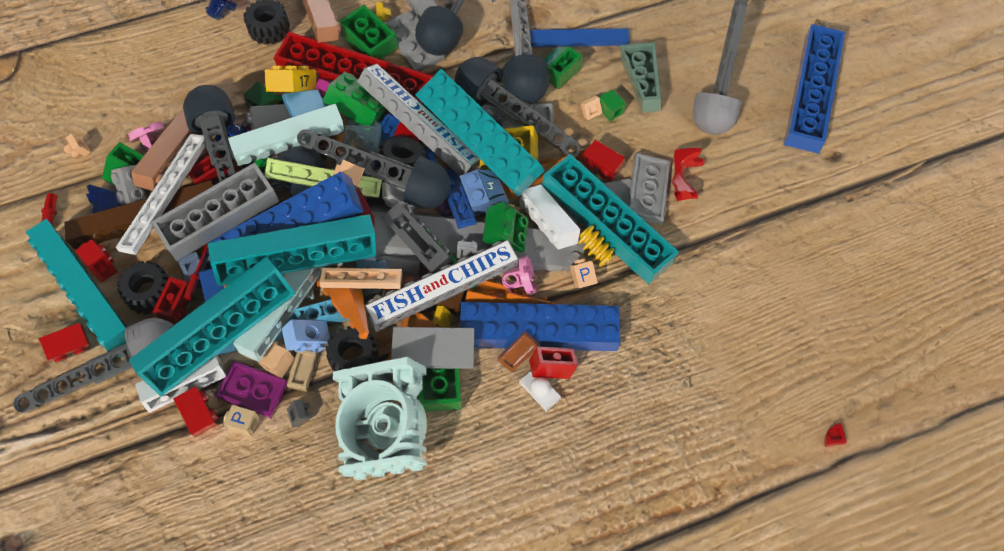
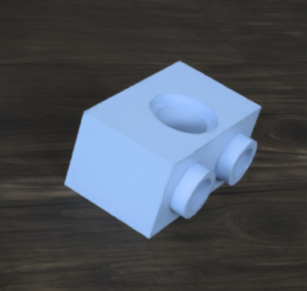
[282,319,330,352]

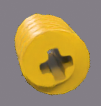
[577,225,615,268]

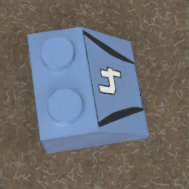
[460,170,509,216]

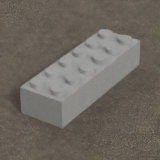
[151,163,279,261]

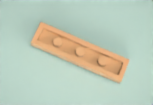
[320,268,402,289]

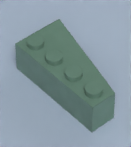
[620,42,661,113]

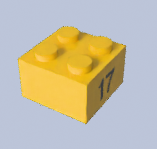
[265,66,317,92]

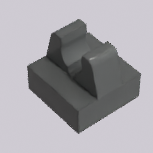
[287,399,313,428]

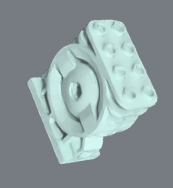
[333,357,427,480]

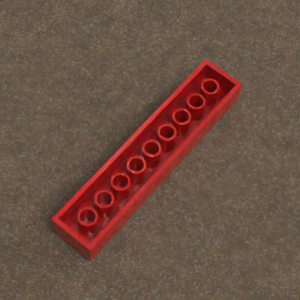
[274,32,435,116]

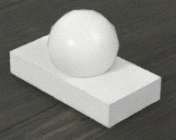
[382,181,415,210]
[519,371,561,411]

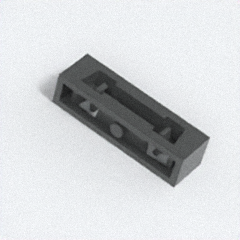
[382,202,452,274]

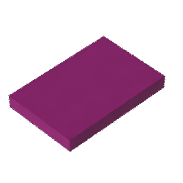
[215,361,288,419]

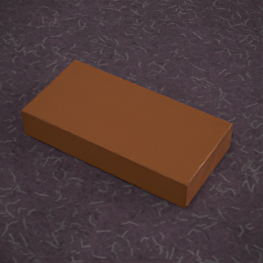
[498,331,540,372]

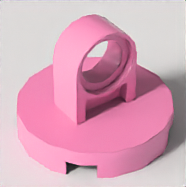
[128,122,165,152]
[502,255,537,295]

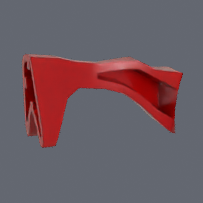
[672,147,705,202]

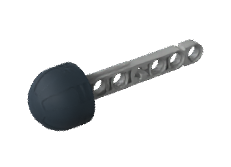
[503,0,549,104]

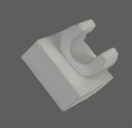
[457,239,477,260]

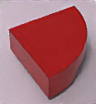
[824,423,847,447]

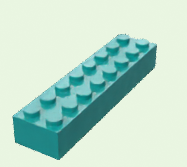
[415,69,545,197]
[542,154,679,285]
[208,214,376,286]
[26,219,127,358]
[129,256,296,397]

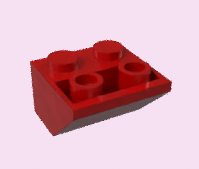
[187,152,230,185]

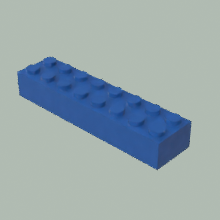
[784,24,845,154]
[210,171,364,243]
[460,302,620,351]

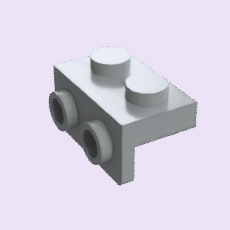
[111,165,147,206]

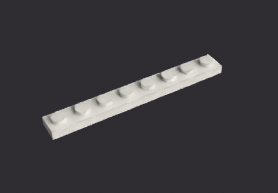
[116,134,206,255]

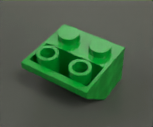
[543,46,583,89]
[102,142,144,187]
[483,202,529,252]

